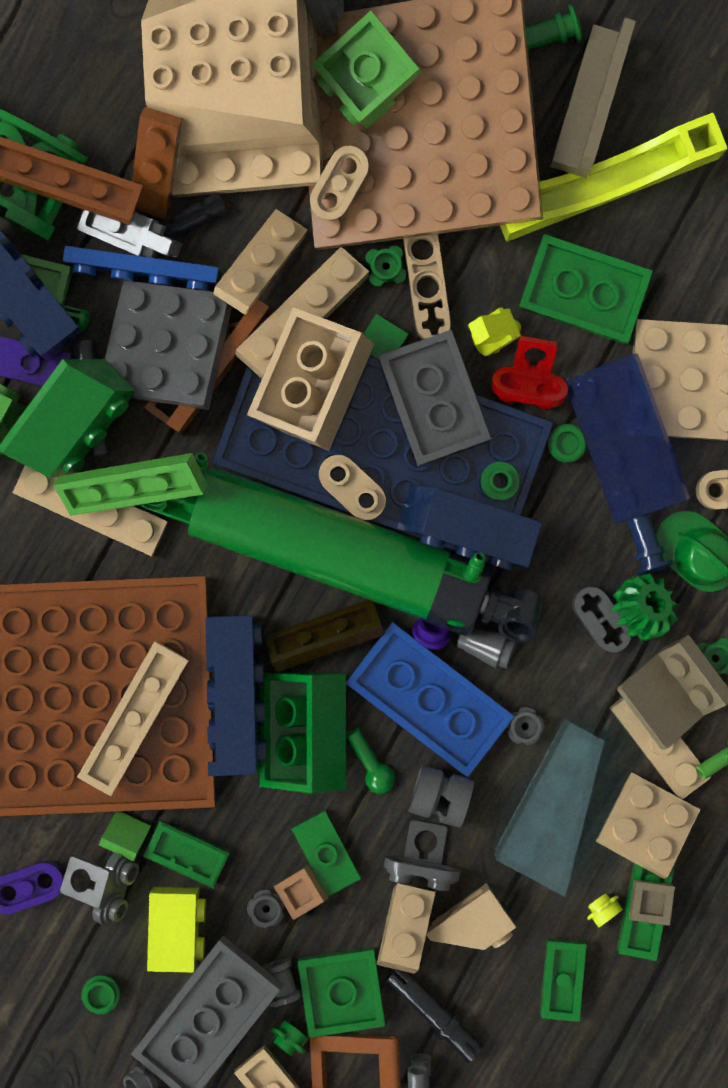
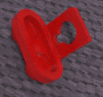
[491,336,568,410]

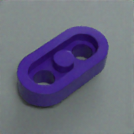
[0,861,65,914]

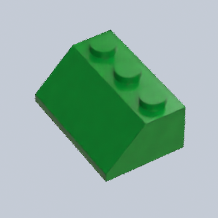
[0,359,136,478]
[260,672,346,794]

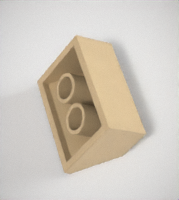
[247,307,374,451]

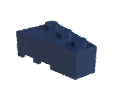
[397,484,542,571]

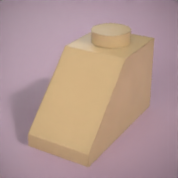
[426,883,516,950]

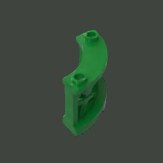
[0,109,88,241]

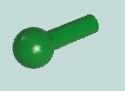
[346,728,396,794]

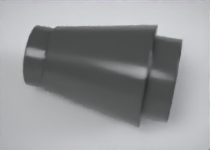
[457,628,517,669]

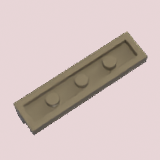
[550,18,636,178]

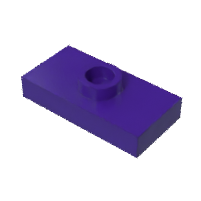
[0,336,74,386]

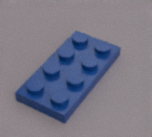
[346,622,515,777]

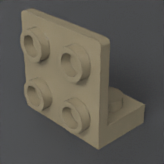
[617,634,728,750]

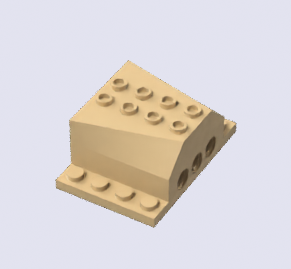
[141,0,323,198]

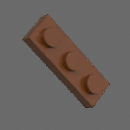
[132,107,183,219]

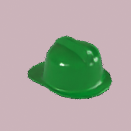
[656,511,728,592]

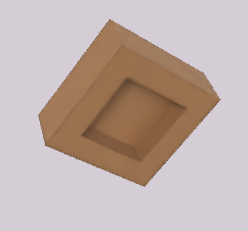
[274,865,328,920]

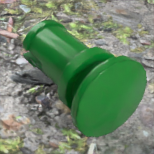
[526,4,582,51]

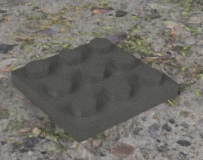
[105,280,232,410]

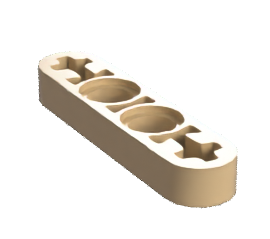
[403,234,450,340]

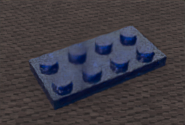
[565,353,690,524]

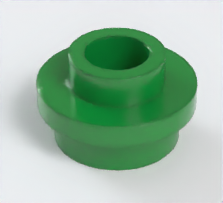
[480,462,519,501]

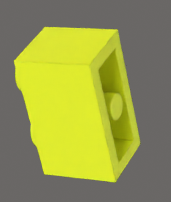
[147,886,206,973]

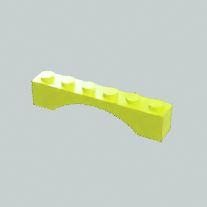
[500,113,728,242]

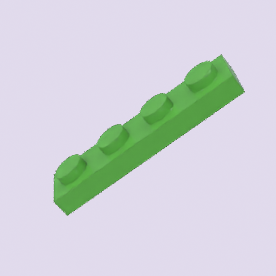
[53,453,208,516]

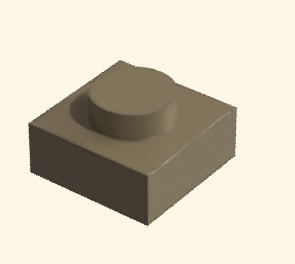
[629,879,675,926]

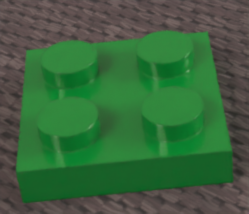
[298,947,385,1038]

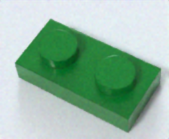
[540,938,586,1022]

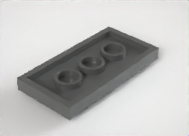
[131,935,284,1088]

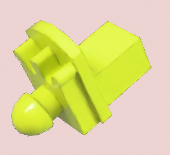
[468,307,521,357]

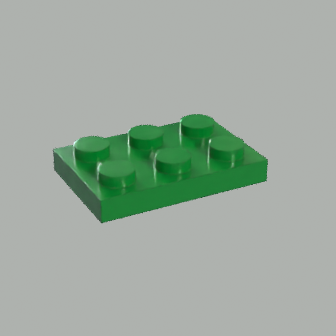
[518,234,653,345]

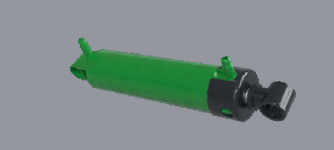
[141,453,545,643]

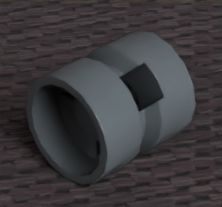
[408,764,474,828]

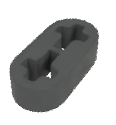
[572,587,631,652]

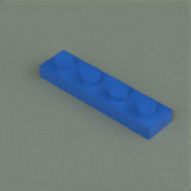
[63,246,221,291]

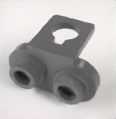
[383,820,461,891]
[60,853,139,926]

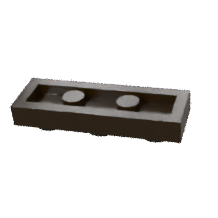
[264,600,385,673]

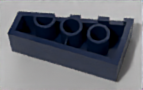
[0,229,83,361]
[206,615,267,776]

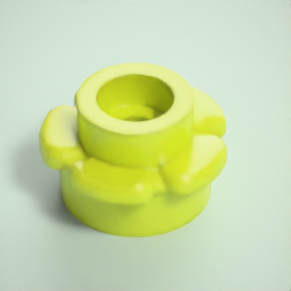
[587,893,623,928]

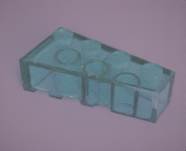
[493,719,604,897]

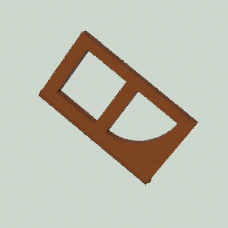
[310,1034,401,1088]

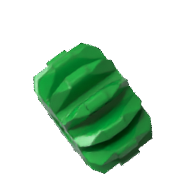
[611,574,680,641]

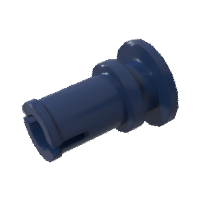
[627,515,674,576]

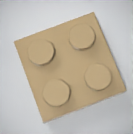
[595,772,700,879]

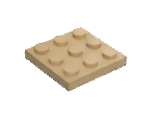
[627,319,728,441]

